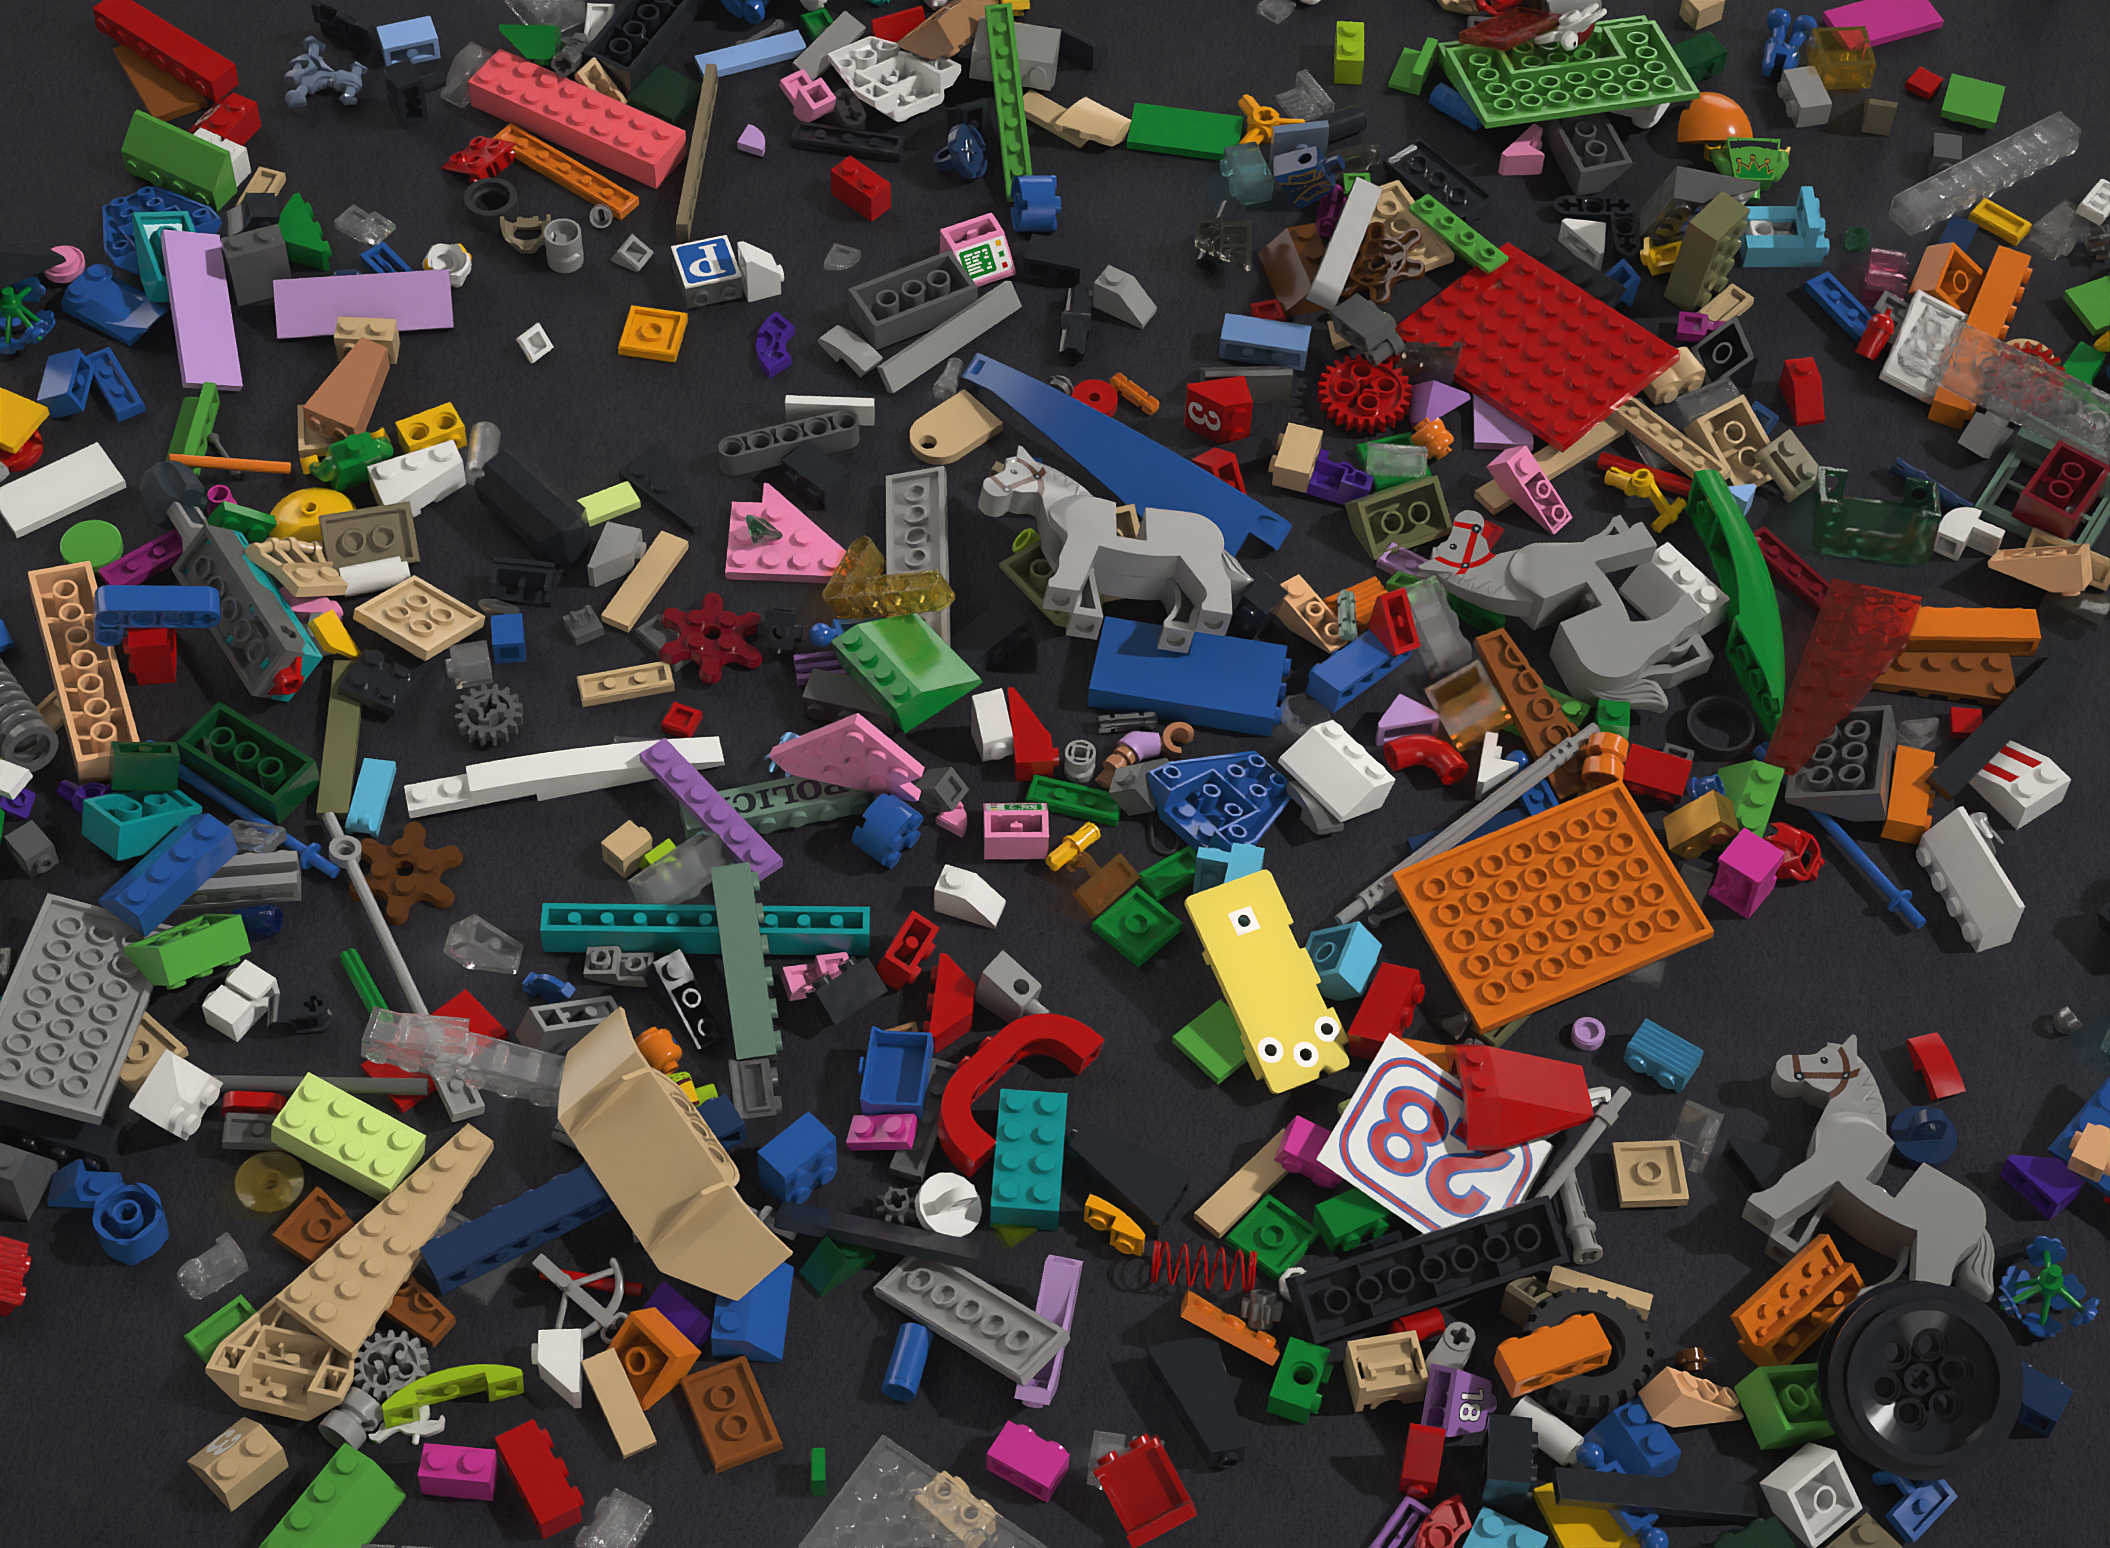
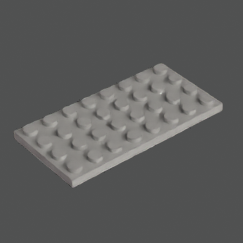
[0,893,174,1126]

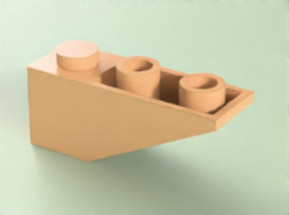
[1277,574,1349,654]
[1638,1366,1745,1427]

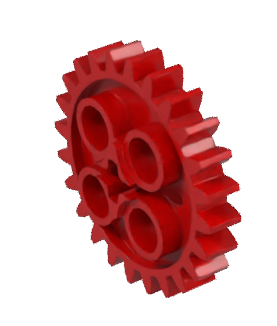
[1317,354,1412,434]

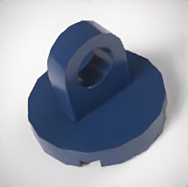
[933,123,988,180]
[1889,1106,1957,1168]

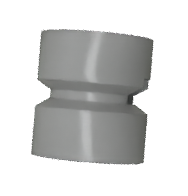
[544,218,584,273]
[318,1387,383,1450]

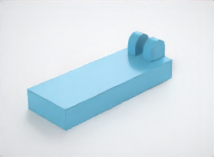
[345,758,397,838]

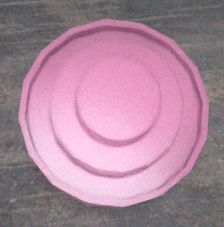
[43,245,86,283]

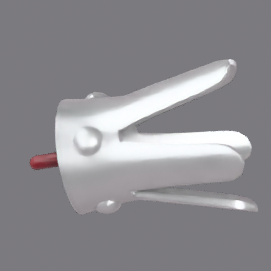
[1969,812,2004,855]

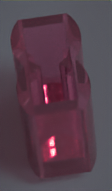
[1862,247,1910,304]

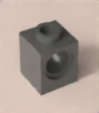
[1928,133,1962,179]
[915,766,969,814]
[4,820,59,879]

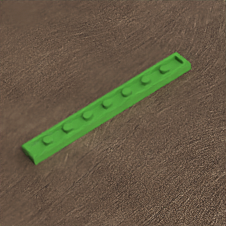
[984,3,1032,202]

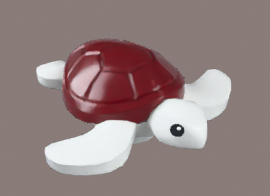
[1534,2,1607,51]

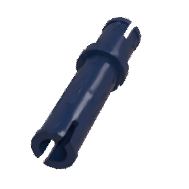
[1889,457,1974,511]

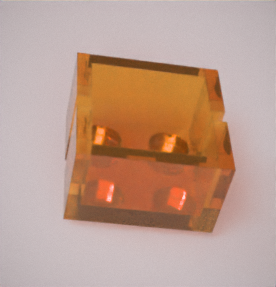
[1424,659,1514,753]

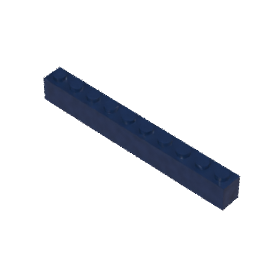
[419,1093,747,1296]

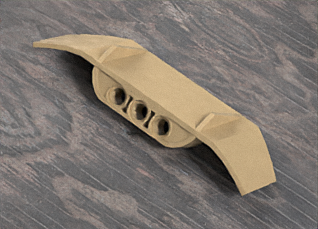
[558,1006,793,1301]

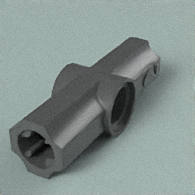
[551,32,591,77]

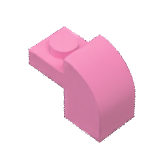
[779,69,837,123]

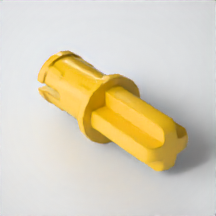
[1045,822,1101,871]

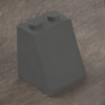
[221,224,292,306]
[0,1143,60,1221]

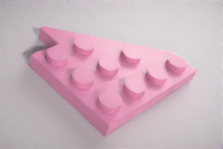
[725,483,849,584]
[769,713,925,802]

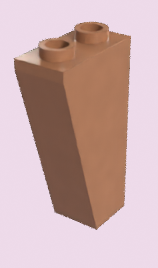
[303,337,390,442]

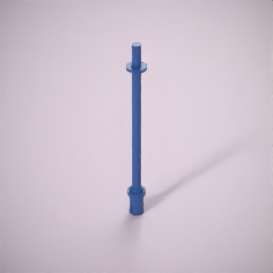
[146,740,340,878]
[1752,742,1927,929]

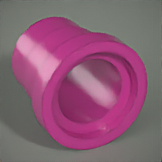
[207,485,237,516]

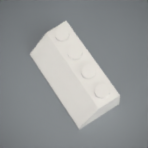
[1916,806,2025,953]

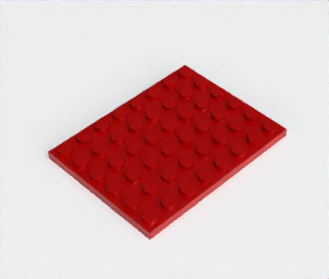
[1395,242,1681,453]

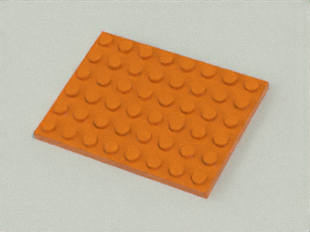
[1392,780,1714,1035]

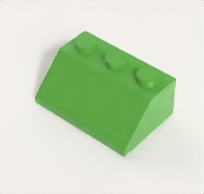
[1710,760,1785,853]
[124,914,252,989]

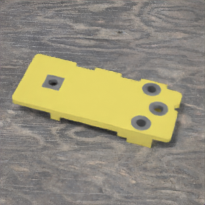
[1184,870,1349,1095]

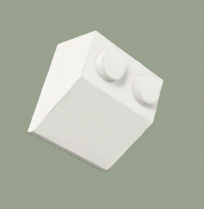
[1760,1442,1863,1548]

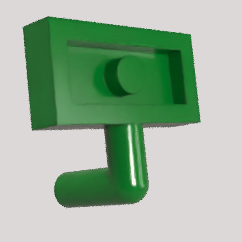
[207,501,277,543]

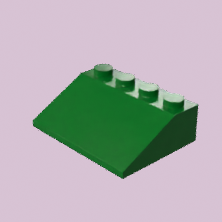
[831,612,982,733]

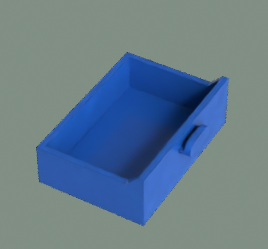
[858,1026,934,1119]

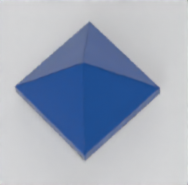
[1751,401,1779,436]

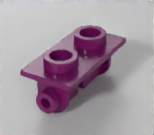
[1315,184,1346,239]

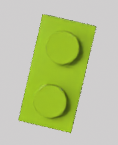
[1334,21,1364,85]

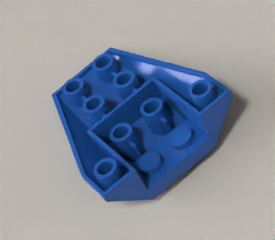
[102,186,222,275]
[1147,751,1292,853]

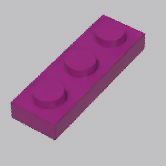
[98,528,183,585]

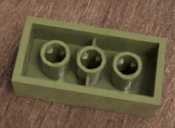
[1663,191,1750,313]

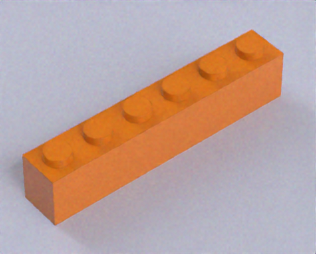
[1848,605,2041,657]

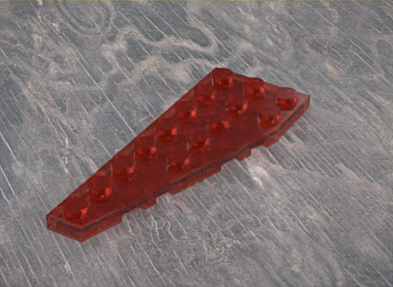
[1763,578,1922,776]

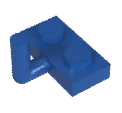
[1872,1470,1958,1543]

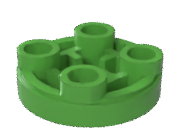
[60,520,123,576]

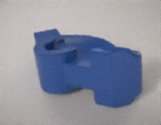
[522,972,576,1004]

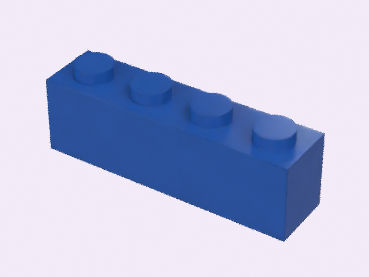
[1306,629,1412,713]

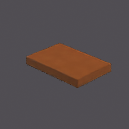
[679,1355,783,1474]

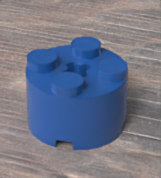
[1010,175,1061,232]
[851,792,924,869]
[92,1182,169,1266]

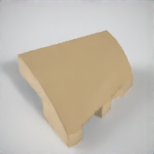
[1053,97,1131,147]

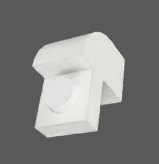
[1930,507,2005,561]

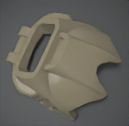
[500,214,551,254]

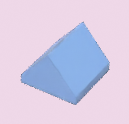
[1729,484,1756,516]

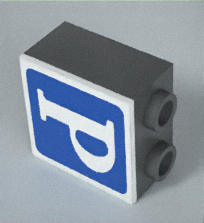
[671,235,743,309]

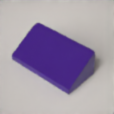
[642,1281,713,1348]

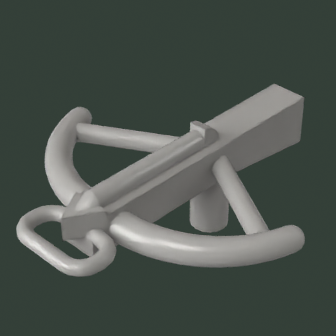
[532,1253,628,1344]

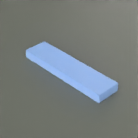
[695,30,807,79]

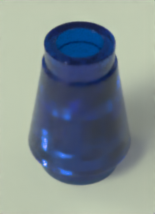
[232,903,283,936]

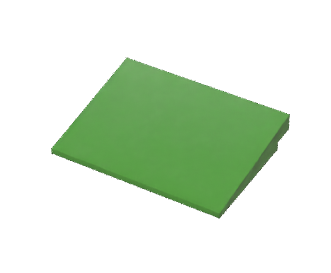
[1436,15,1700,129]

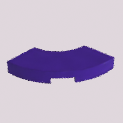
[756,311,795,379]

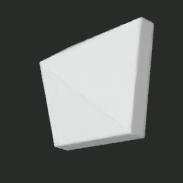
[516,323,554,363]

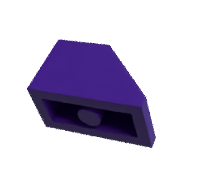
[2000,1155,2085,1220]

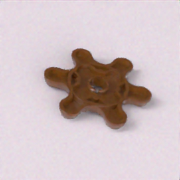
[1339,222,1425,306]
[347,822,463,926]

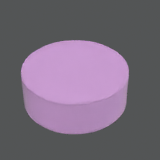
[1571,1017,1605,1051]

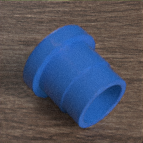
[1687,774,1725,801]

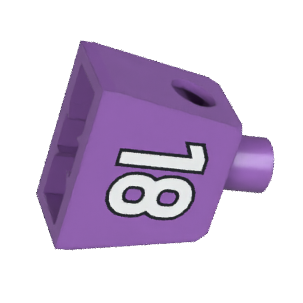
[1421,1363,1497,1437]

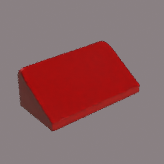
[871,6,925,43]

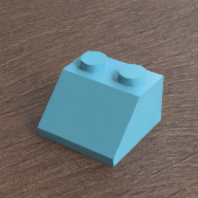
[1305,921,1382,1001]

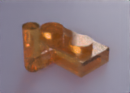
[1066,852,1140,918]

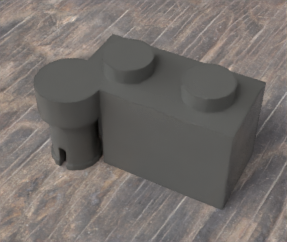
[1330,293,1405,367]

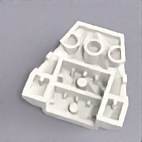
[828,36,961,122]

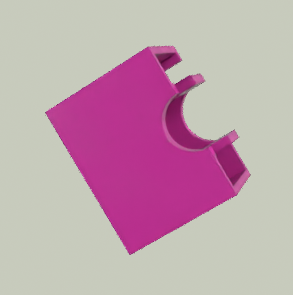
[1708,827,1785,919]

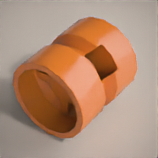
[1581,732,1629,789]

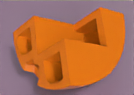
[1678,92,1753,145]

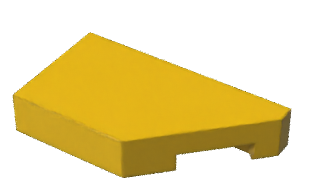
[307,609,362,661]

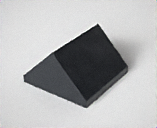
[1691,315,1758,393]

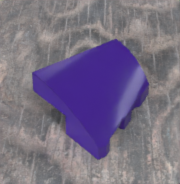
[1306,449,1374,505]

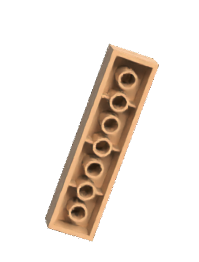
[28,561,140,785]

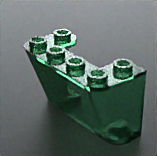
[1812,466,1941,566]

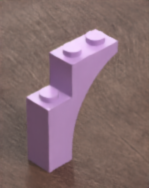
[1014,1254,1083,1408]

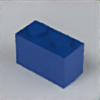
[37,348,95,419]

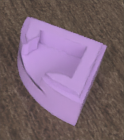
[737,124,765,157]

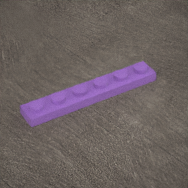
[639,738,783,882]

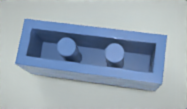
[1219,313,1311,371]

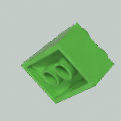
[1734,1363,1835,1450]

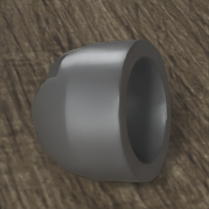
[589,204,613,228]
[2053,1005,2083,1034]

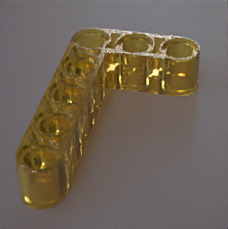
[822,536,955,619]

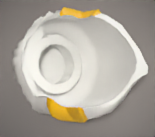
[422,243,472,288]

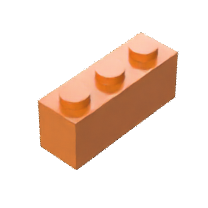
[1881,745,1938,845]
[1494,1313,1612,1398]

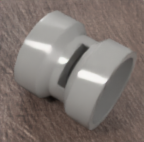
[1064,740,1096,783]

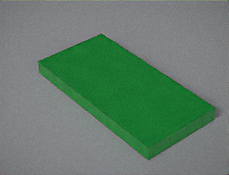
[1127,103,1244,163]

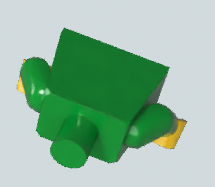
[299,427,393,492]

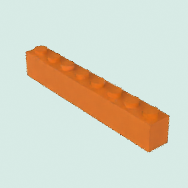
[1927,245,2033,430]

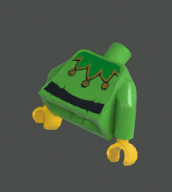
[1704,137,1791,204]

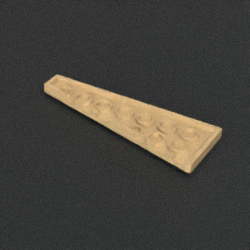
[276,1123,494,1361]

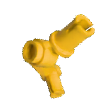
[1604,467,1687,533]

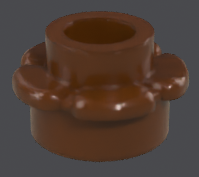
[1674,1348,1708,1374]

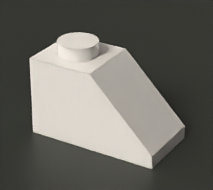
[738,241,784,302]
[971,688,1013,762]
[934,864,1006,929]
[531,1329,583,1408]

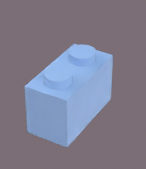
[376,16,441,66]

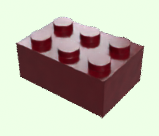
[2011,440,2110,540]

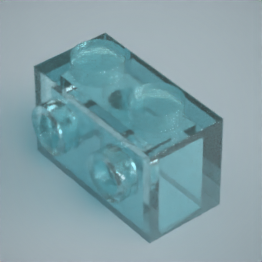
[1220,141,1274,206]

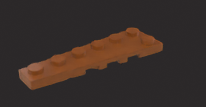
[1473,628,1595,803]
[1825,652,2016,707]

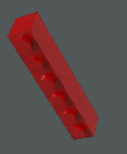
[93,0,239,102]

